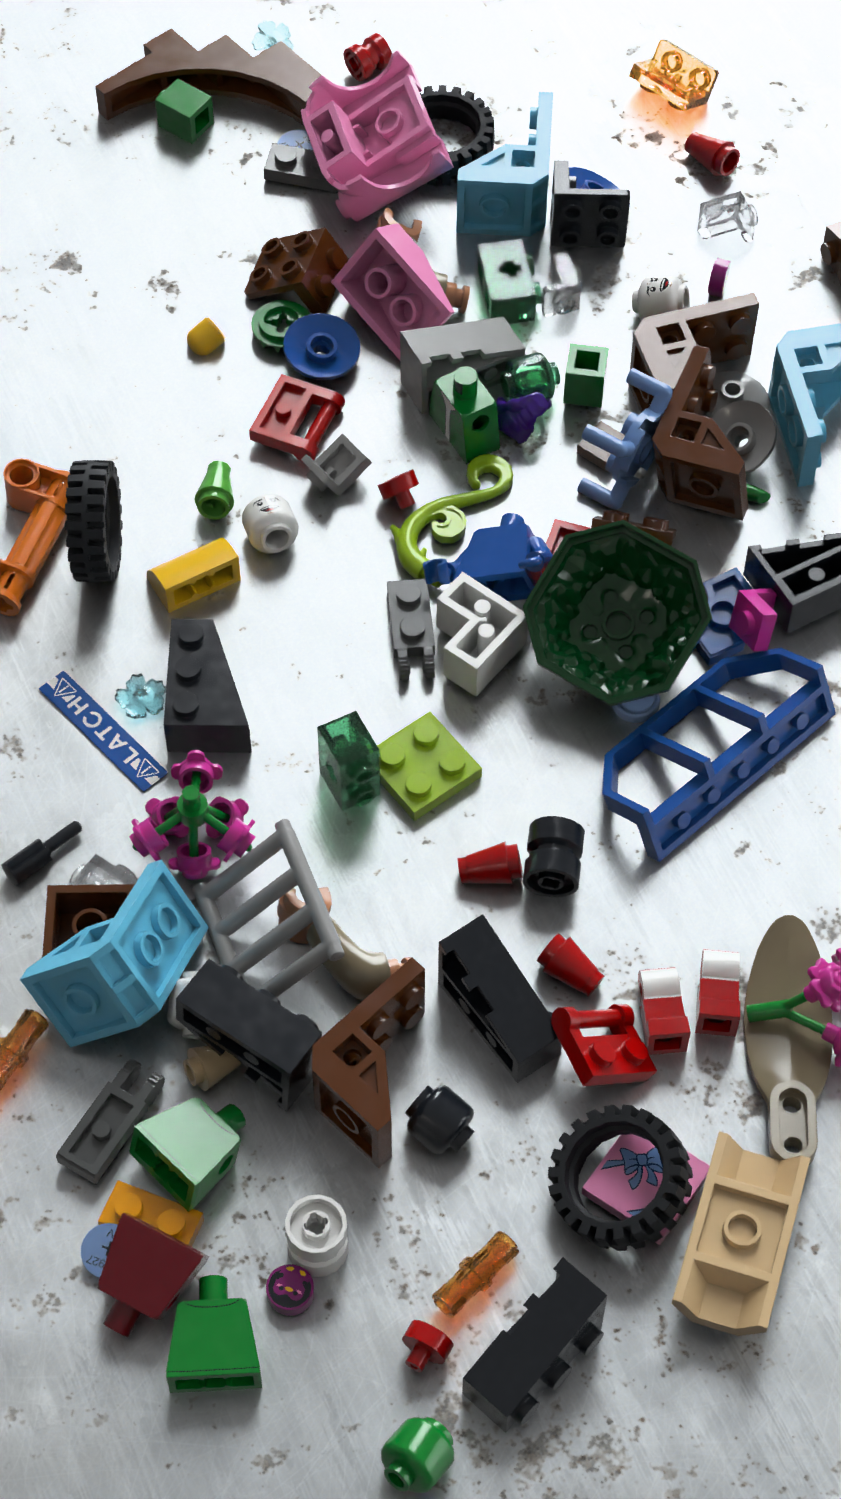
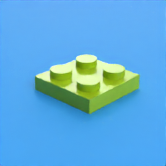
[363,711,482,821]

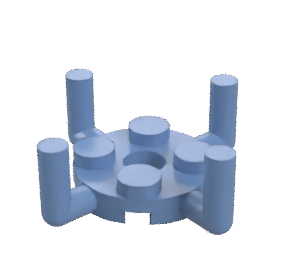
[577,368,673,510]

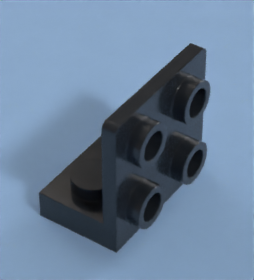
[550,160,630,248]

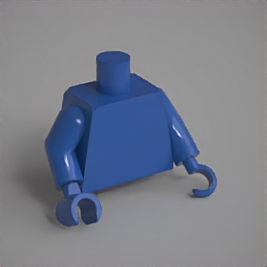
[423,513,553,601]

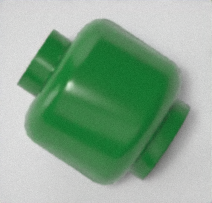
[381,1417,454,1493]

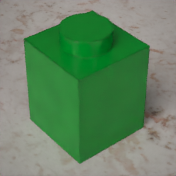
[155,78,214,144]
[563,343,609,408]

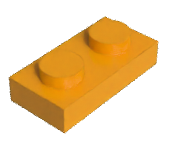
[98,1180,204,1247]

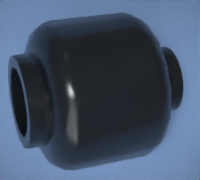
[405,1085,475,1154]

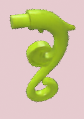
[390,454,514,588]

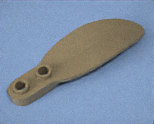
[744,915,833,1165]

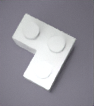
[436,572,528,696]

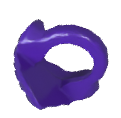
[496,392,552,444]

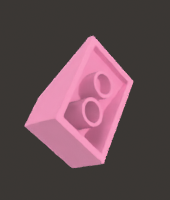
[331,223,454,360]

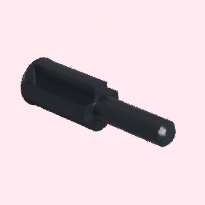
[1,821,82,885]

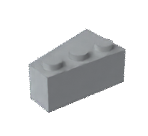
[400,317,526,414]

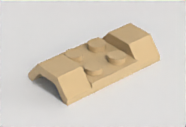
[671,1131,811,1336]

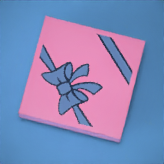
[581,1134,709,1245]

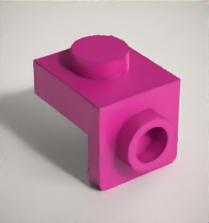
[729,588,778,652]

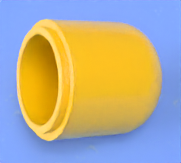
[187,317,226,356]

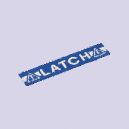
[39,671,168,791]

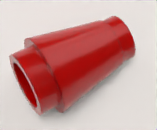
[685,132,740,176]
[457,841,523,884]
[537,933,605,997]

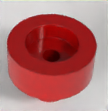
[377,469,420,510]
[402,1320,454,1372]

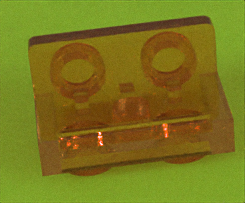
[629,38,719,111]

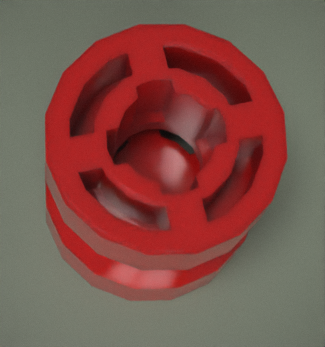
[343,33,392,81]

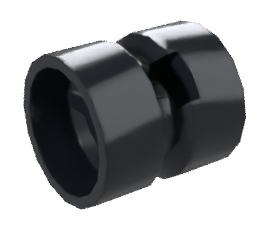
[523,816,585,897]

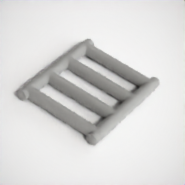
[192,819,345,997]

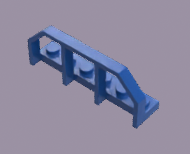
[602,647,836,862]

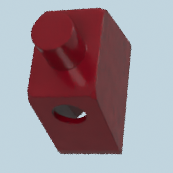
[97,1213,209,1337]

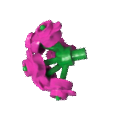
[129,750,256,880]

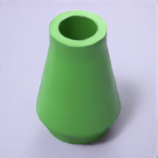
[194,461,234,519]

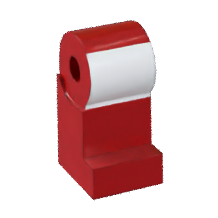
[695,949,740,1037]
[638,967,691,1055]

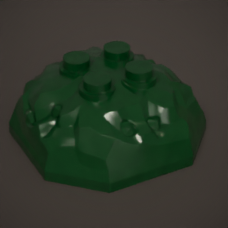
[523,520,712,706]

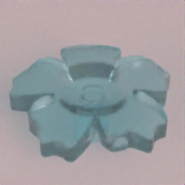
[251,20,294,51]
[115,673,166,719]

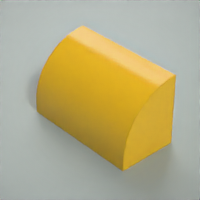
[146,537,241,613]

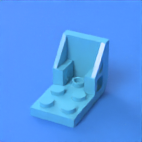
[456,92,554,237]
[768,323,841,487]
[20,859,209,1048]

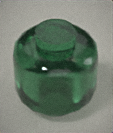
[500,352,561,401]

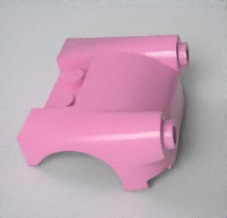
[301,50,454,222]

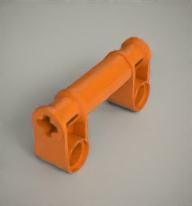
[0,458,70,616]

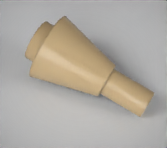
[183,1046,242,1091]

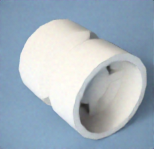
[285,1194,348,1277]

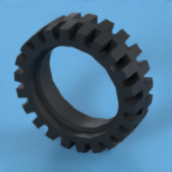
[420,85,495,186]
[65,460,123,582]
[548,1104,693,1251]

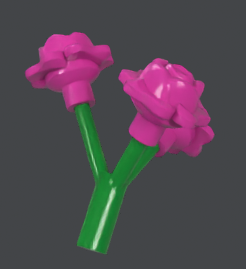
[746,948,841,1067]

